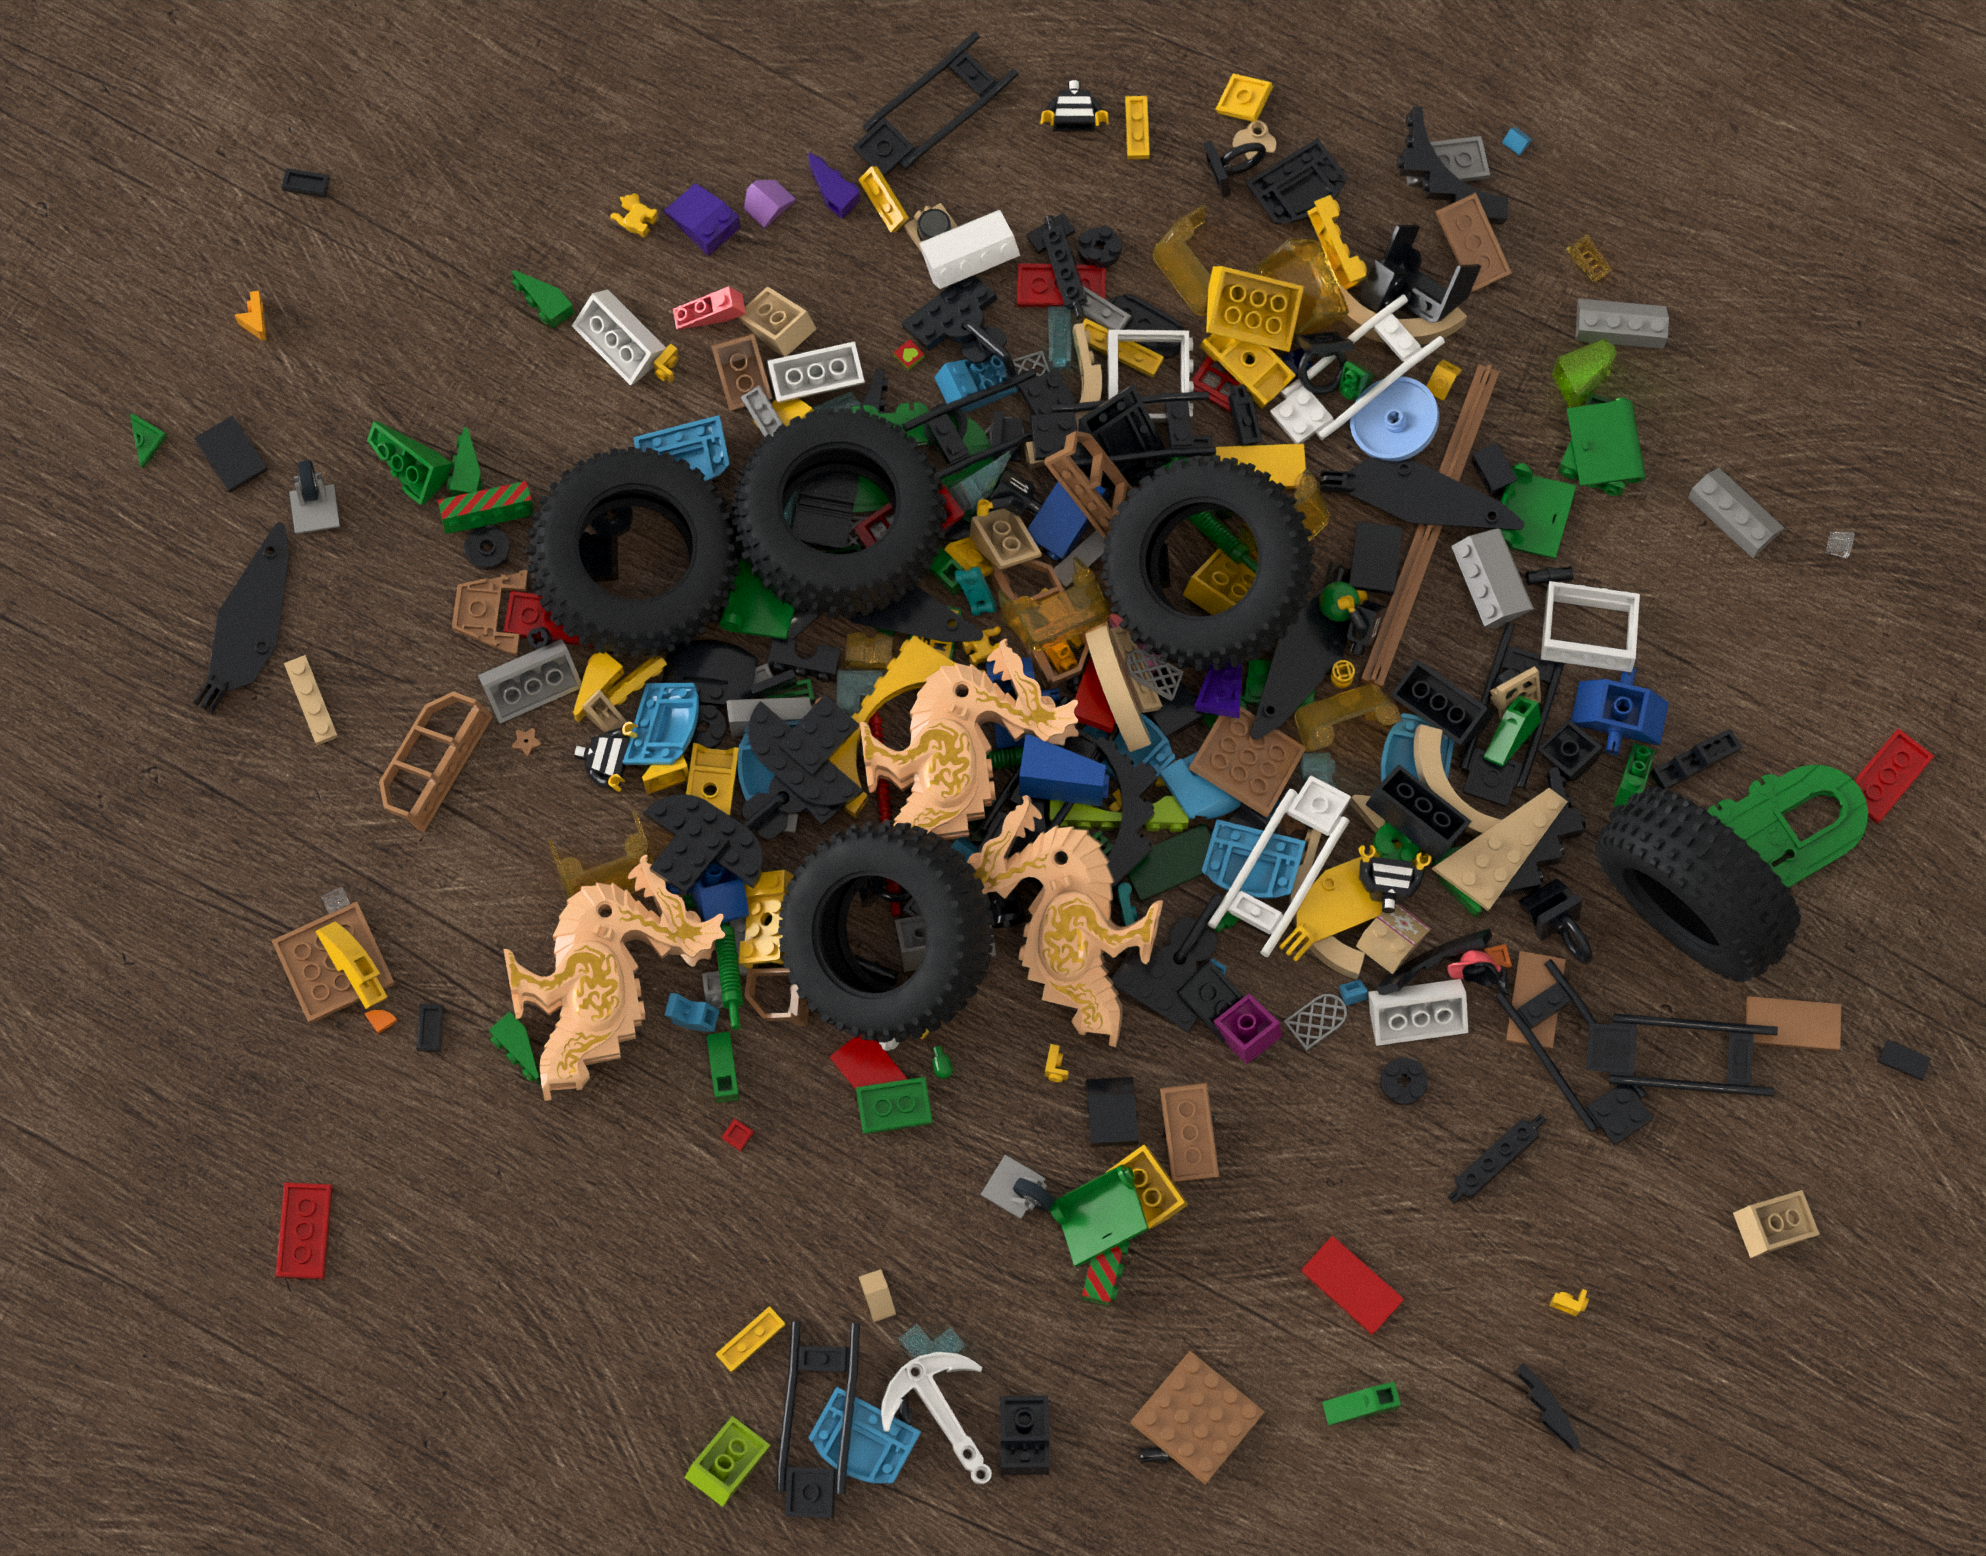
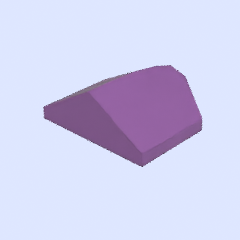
[744,180,796,229]

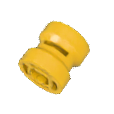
[1330,660,1355,689]

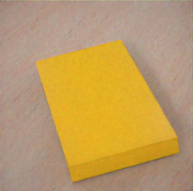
[1216,444,1307,489]

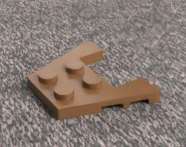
[452,570,529,656]

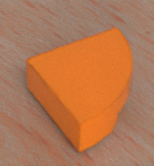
[1483,944,1512,968]
[365,1010,398,1034]

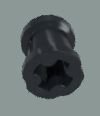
[527,627,551,648]

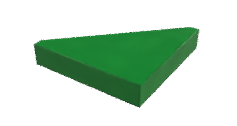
[130,413,167,469]

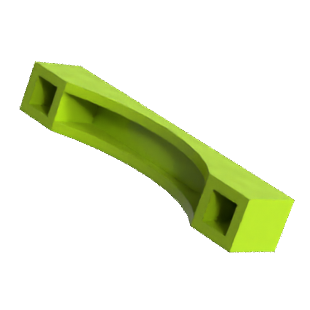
[1049,796,1188,832]

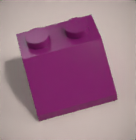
[1214,993,1282,1065]

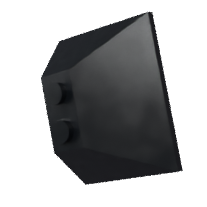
[1078,384,1172,493]

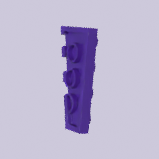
[1195,663,1243,719]

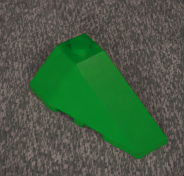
[367,421,452,505]

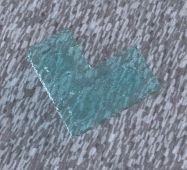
[837,670,883,717]
[898,1324,966,1359]

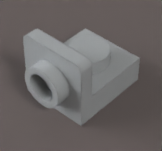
[702,971,724,1008]

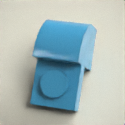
[665,993,720,1032]

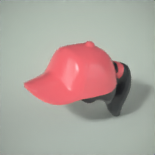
[1448,950,1509,995]

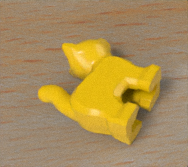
[610,193,658,238]
[962,626,1001,667]

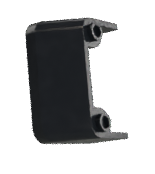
[1382,225,1482,323]

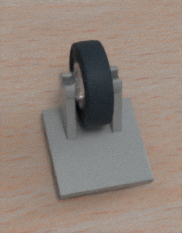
[289,460,340,534]
[981,1155,1055,1219]

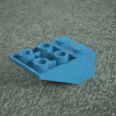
[934,355,1017,413]

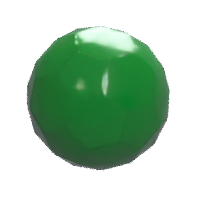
[1319,581,1360,622]

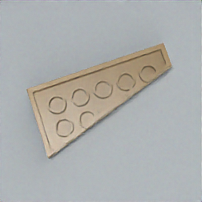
[1432,788,1568,911]

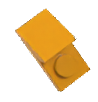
[235,291,267,341]

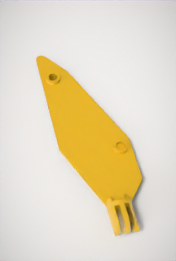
[1279,841,1432,962]

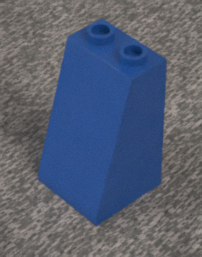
[1027,478,1111,561]
[1019,734,1110,806]

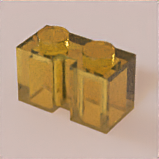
[845,632,893,670]

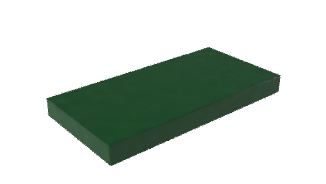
[1128,824,1211,902]

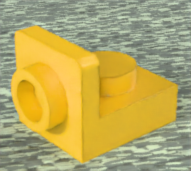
[653,343,678,383]
[1045,1044,1069,1083]
[1549,1289,1589,1317]

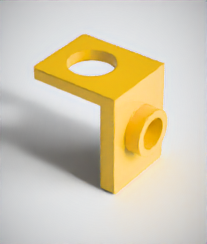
[1426,359,1462,401]

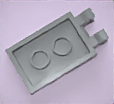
[1406,136,1490,185]

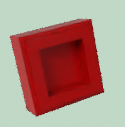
[721,1118,754,1152]

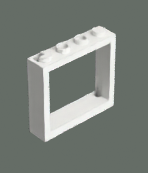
[1107,330,1193,423]
[1541,581,1640,672]

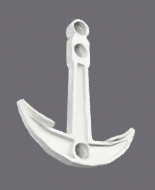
[881,1352,992,1484]

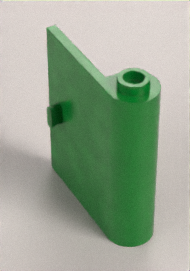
[1567,397,1646,487]
[1493,463,1577,559]
[719,550,795,639]
[1050,1164,1149,1267]

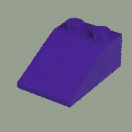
[663,183,740,256]

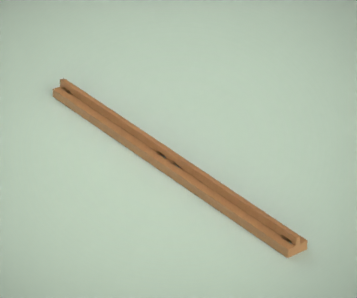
[1361,364,1499,689]

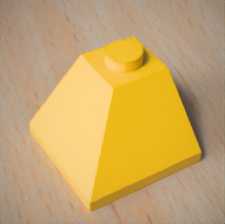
[642,754,689,795]

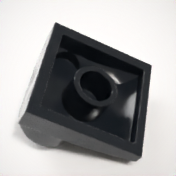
[1537,720,1603,781]

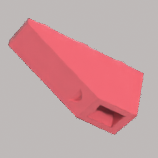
[673,286,746,330]

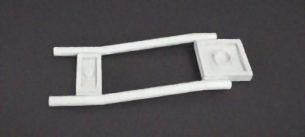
[1270,294,1445,444]
[1208,775,1351,957]

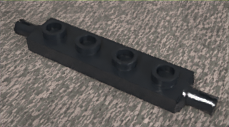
[1042,215,1088,320]
[1448,1114,1546,1204]

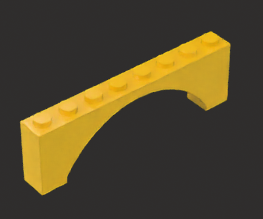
[829,635,955,818]

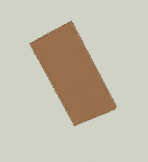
[1435,193,1512,292]
[1505,951,1566,1050]
[1746,996,1841,1051]
[1160,1082,1219,1182]

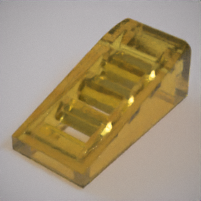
[1566,234,1612,283]

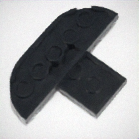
[748,695,863,807]
[643,794,763,895]

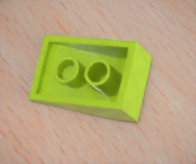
[685,1416,770,1507]

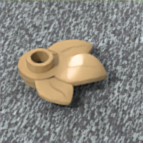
[1232,121,1276,160]

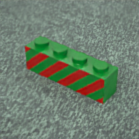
[438,481,533,534]
[1081,1241,1130,1306]

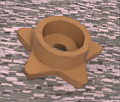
[512,728,542,757]
[1279,812,1306,835]

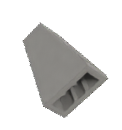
[726,697,815,737]

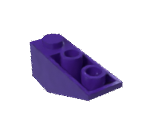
[808,152,860,219]

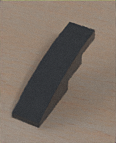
[1650,729,1743,789]
[1514,1363,1581,1453]

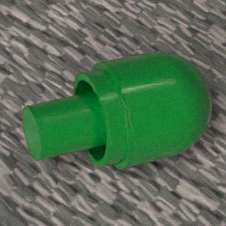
[1213,910,1240,933]
[932,1046,953,1079]

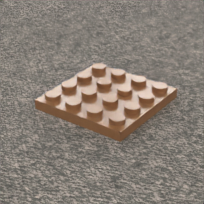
[1188,706,1306,818]
[271,901,395,1024]
[1130,1351,1265,1485]

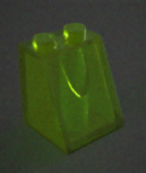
[1552,338,1617,408]

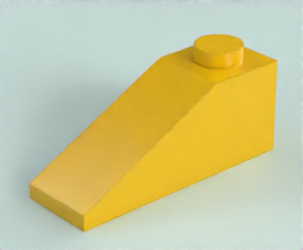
[573,652,624,723]

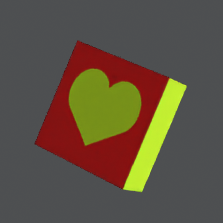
[893,339,925,371]

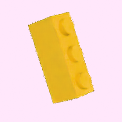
[1107,1145,1189,1229]

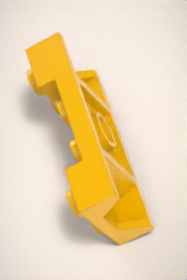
[1307,195,1367,290]
[1199,334,1296,409]
[686,743,739,816]
[739,870,794,969]

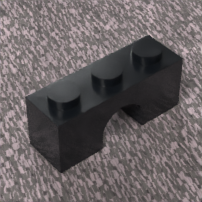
[768,638,841,682]

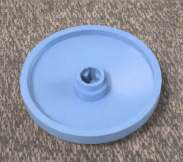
[1350,377,1439,461]

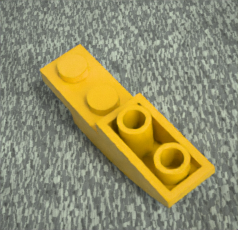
[315,921,388,1009]

